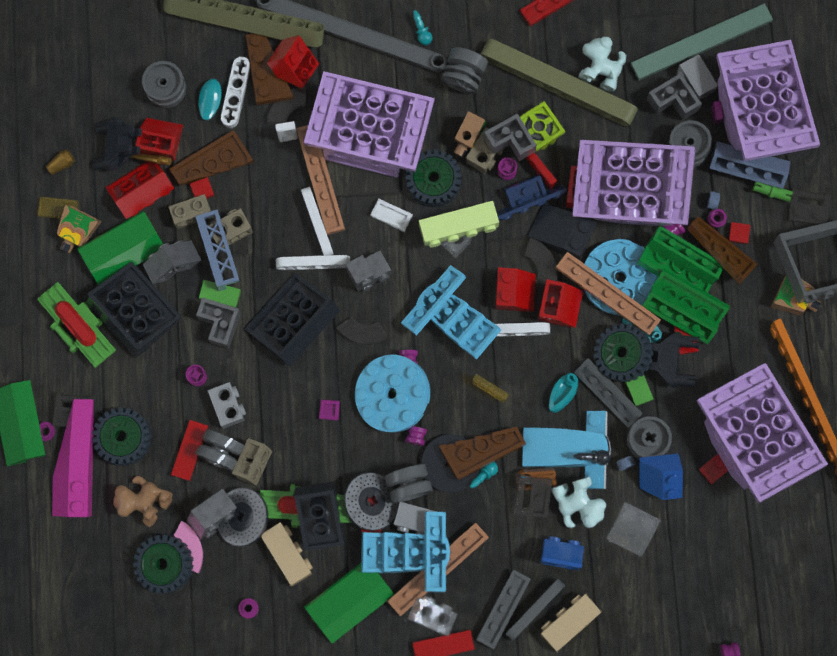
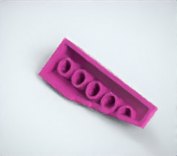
[52,399,94,517]

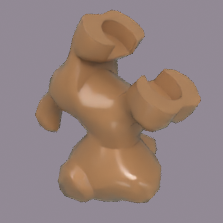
[113,476,173,527]

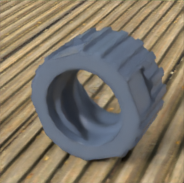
[707,191,720,209]
[616,456,636,471]

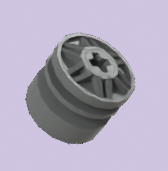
[441,47,488,94]

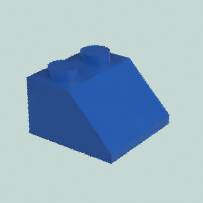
[639,454,683,500]
[540,537,584,571]

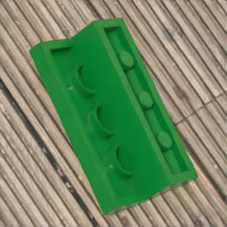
[77,211,163,285]
[637,225,723,293]
[642,268,730,345]
[0,380,46,467]
[304,563,394,643]

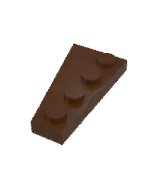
[246,34,294,105]
[170,130,254,186]
[687,217,757,285]
[439,427,526,481]

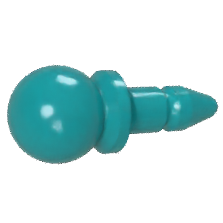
[413,10,432,45]
[470,462,498,488]

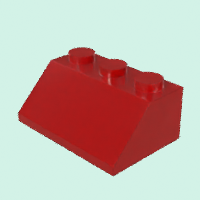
[105,161,174,219]

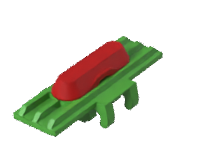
[38,282,116,368]
[260,484,352,528]

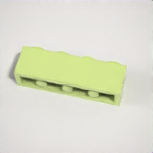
[419,201,499,247]

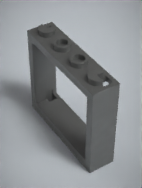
[773,220,837,304]

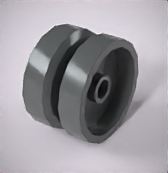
[142,61,186,108]
[669,120,712,167]
[626,417,672,460]
[195,429,244,471]
[384,464,433,503]

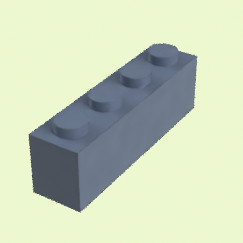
[710,142,790,189]

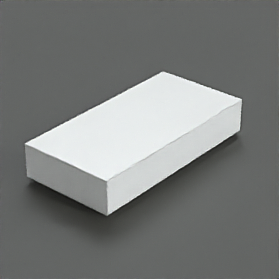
[276,121,298,142]
[370,199,413,232]

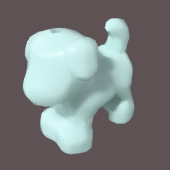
[579,37,626,93]
[551,477,606,528]

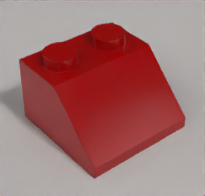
[495,268,536,312]

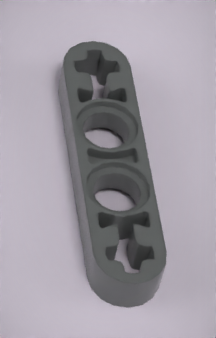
[506,579,565,641]

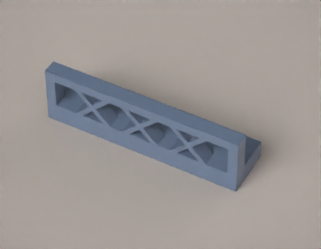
[195,210,240,291]

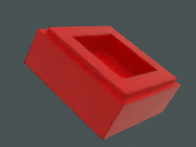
[190,177,214,199]
[728,222,750,245]

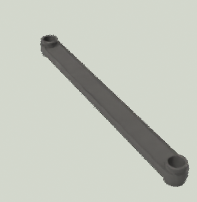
[256,0,447,73]

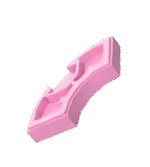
[174,521,203,574]

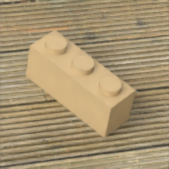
[261,523,313,586]
[540,594,601,652]

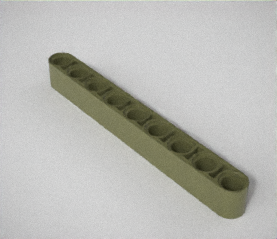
[163,0,324,47]
[480,39,638,127]

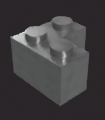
[647,73,701,120]
[484,114,537,161]
[143,240,201,284]
[346,251,391,292]
[196,297,241,349]
[187,489,237,540]

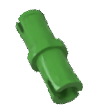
[752,181,793,203]

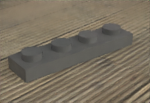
[574,358,643,428]
[476,570,531,649]

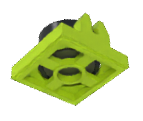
[520,101,565,151]

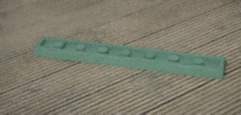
[630,4,773,81]

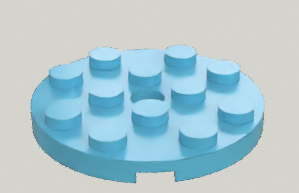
[584,239,658,315]
[355,355,430,433]

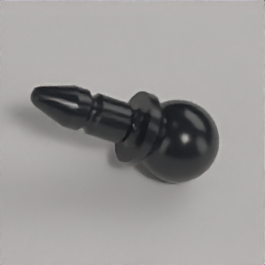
[573,450,610,465]

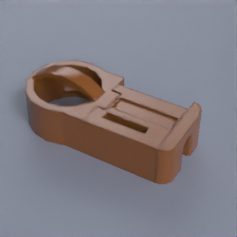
[515,468,556,490]

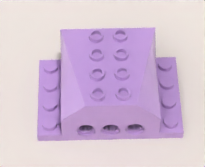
[716,40,820,161]
[304,71,434,178]
[573,140,695,226]
[697,363,828,503]

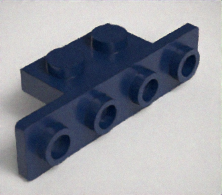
[496,175,567,221]

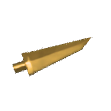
[130,154,172,165]

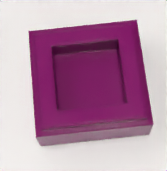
[711,101,724,125]
[319,400,340,421]

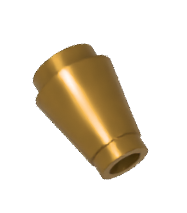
[46,149,75,175]

